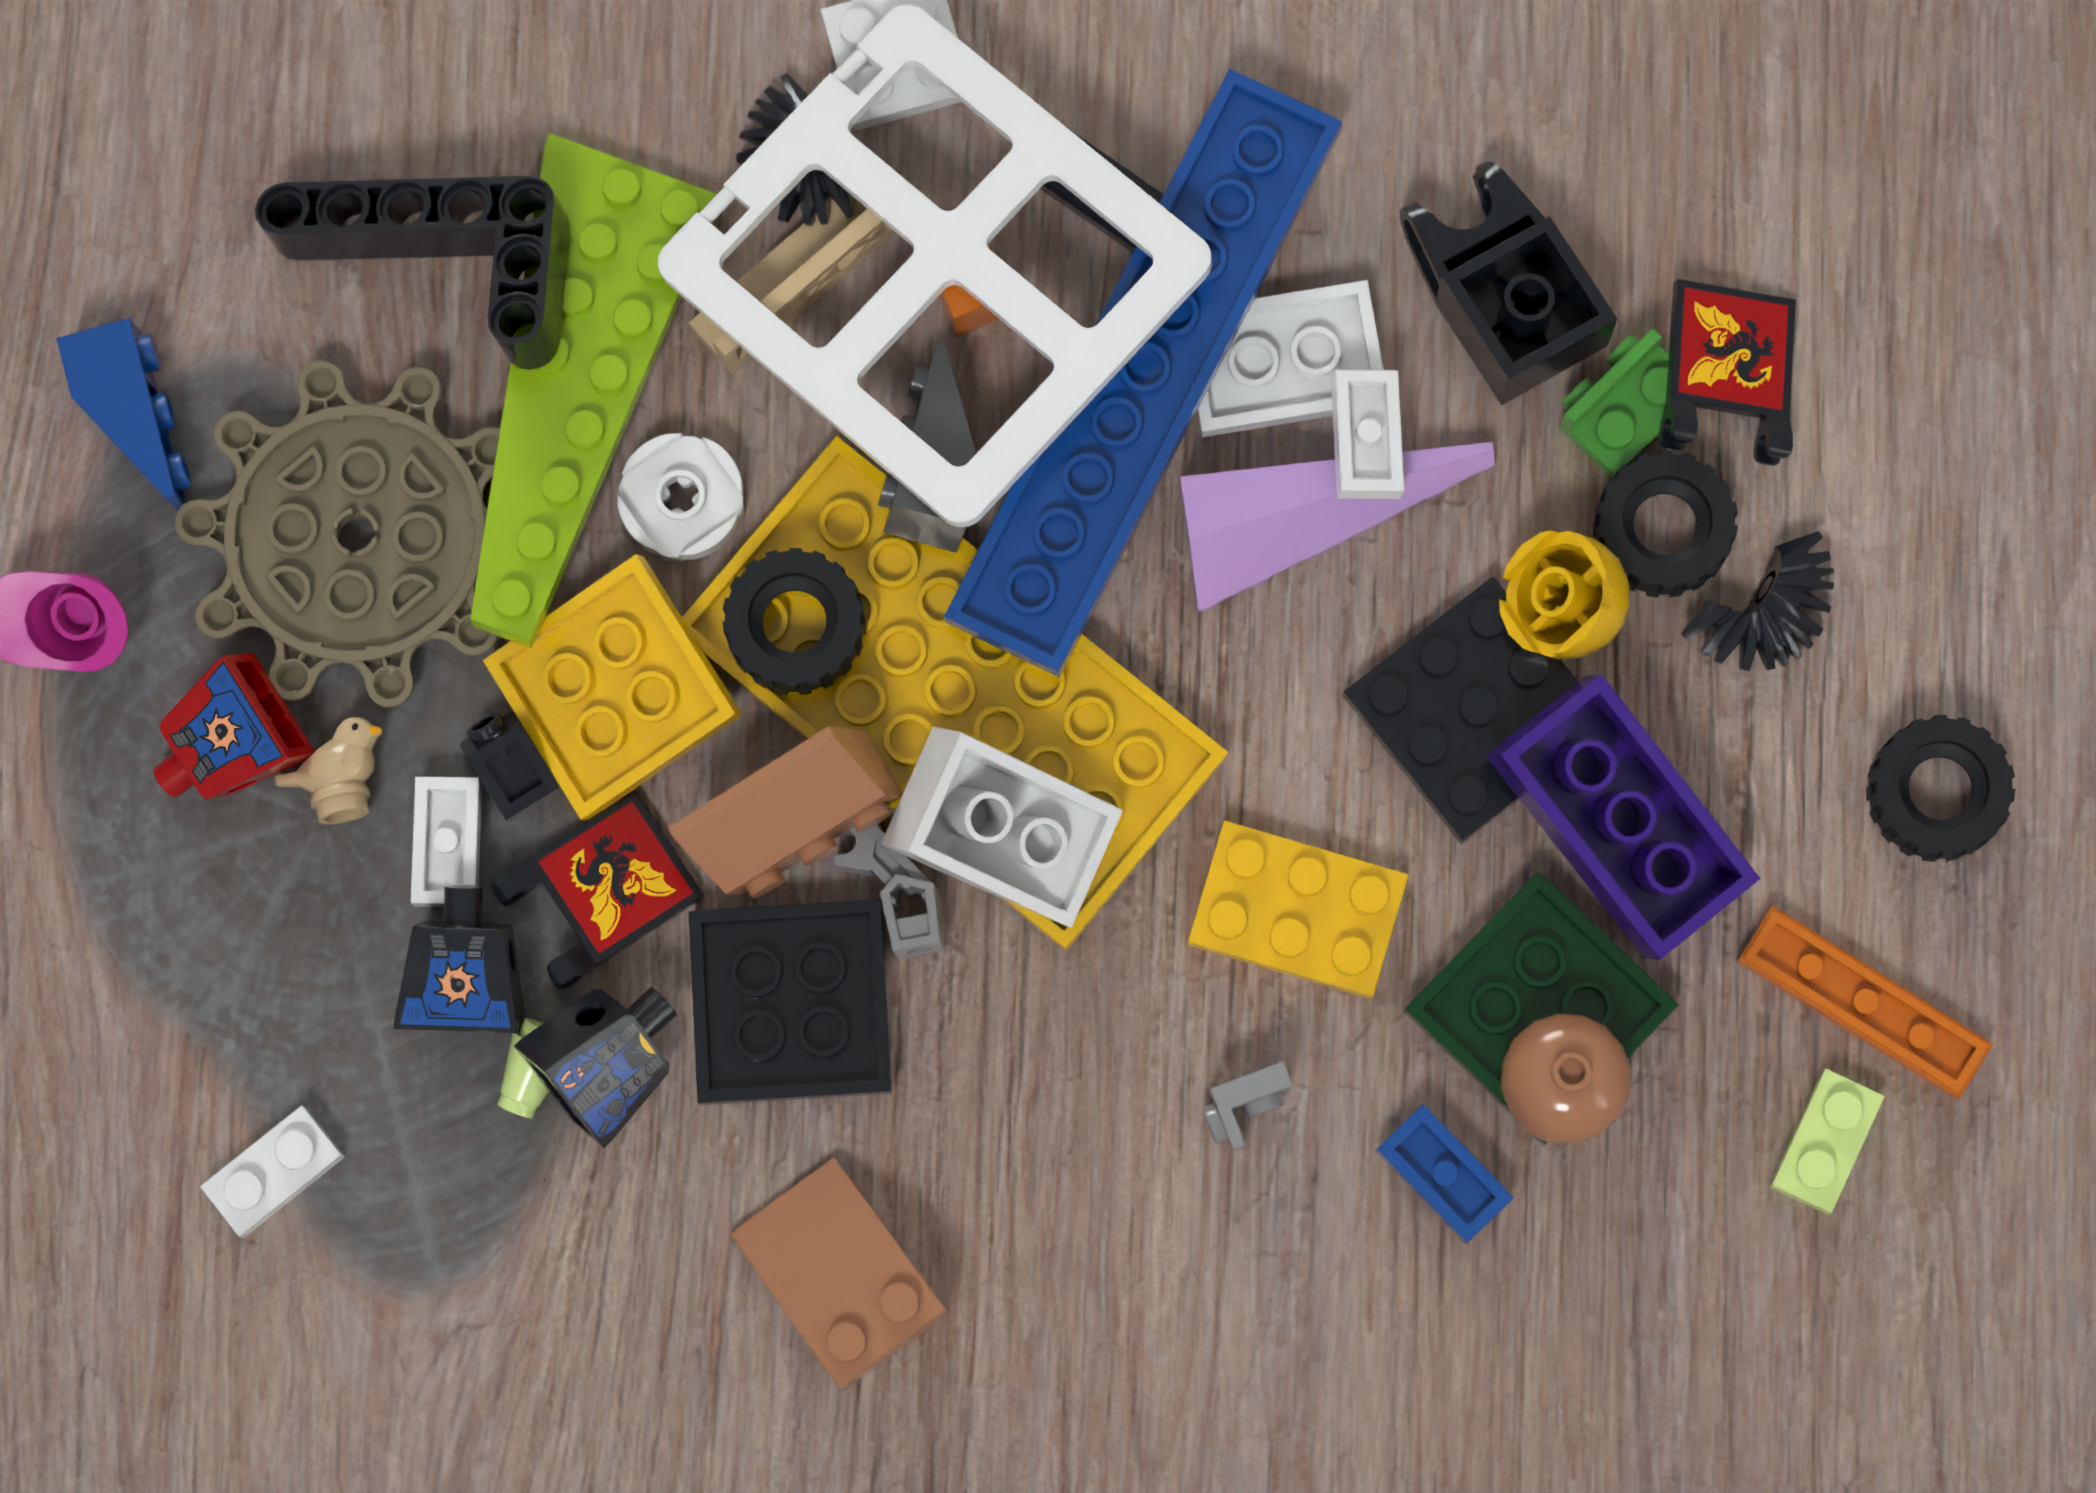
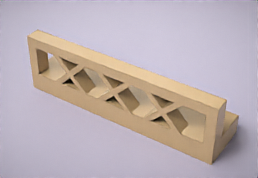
[689,196,896,374]

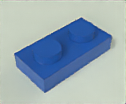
[1376,1104,1514,1244]

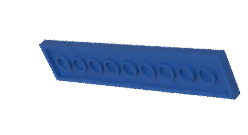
[944,69,1342,677]

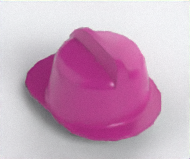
[0,570,129,672]

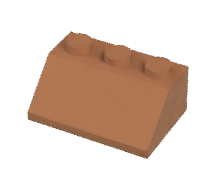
[668,726,903,899]

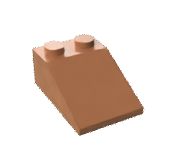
[730,1157,949,1391]

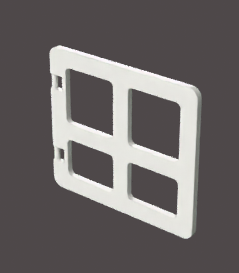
[658,4,1212,527]

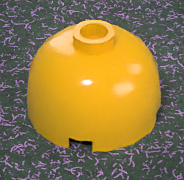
[1499,530,1630,660]

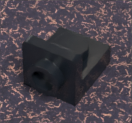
[460,712,560,820]

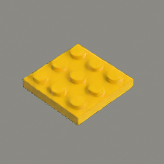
[483,554,742,820]

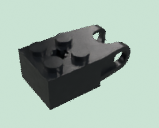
[1400,161,1617,405]

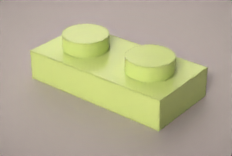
[1769,1068,1885,1215]

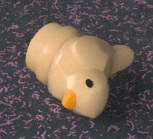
[274,717,382,824]

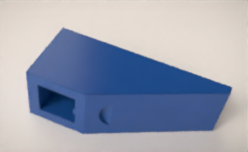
[56,318,192,511]

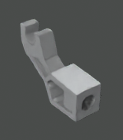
[833,823,945,960]

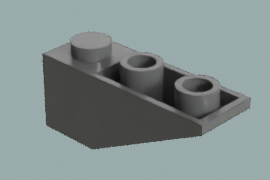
[878,341,976,553]

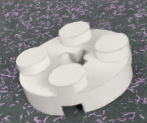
[618,433,745,563]

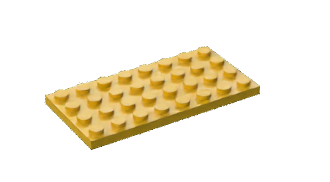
[682,436,1229,952]

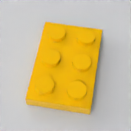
[1188,820,1409,1000]

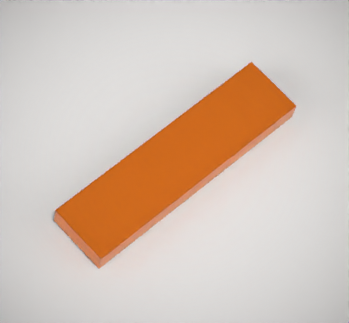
[1736,905,1993,1100]

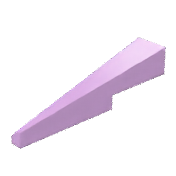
[1180,442,1495,612]

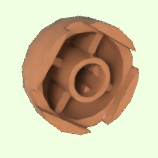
[1500,1014,1631,1145]

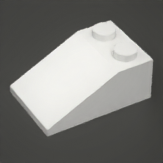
[881,726,1123,928]

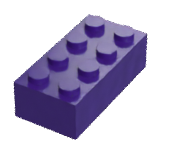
[1486,674,1761,960]

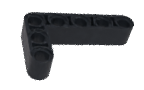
[255,176,570,370]

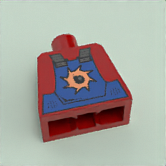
[153,652,315,800]

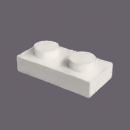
[1331,369,1404,499]
[411,777,482,907]
[200,1105,345,1238]

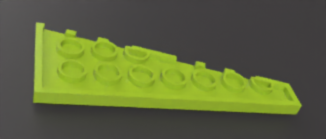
[470,133,717,648]

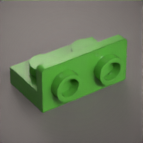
[1559,328,1669,480]

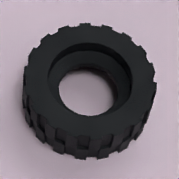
[1593,451,1738,598]
[722,548,866,695]
[1866,715,2016,862]

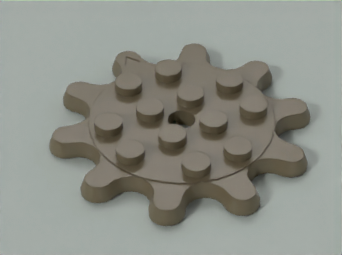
[174,360,500,708]

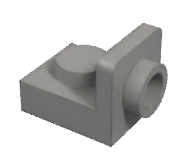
[1202,1061,1293,1153]

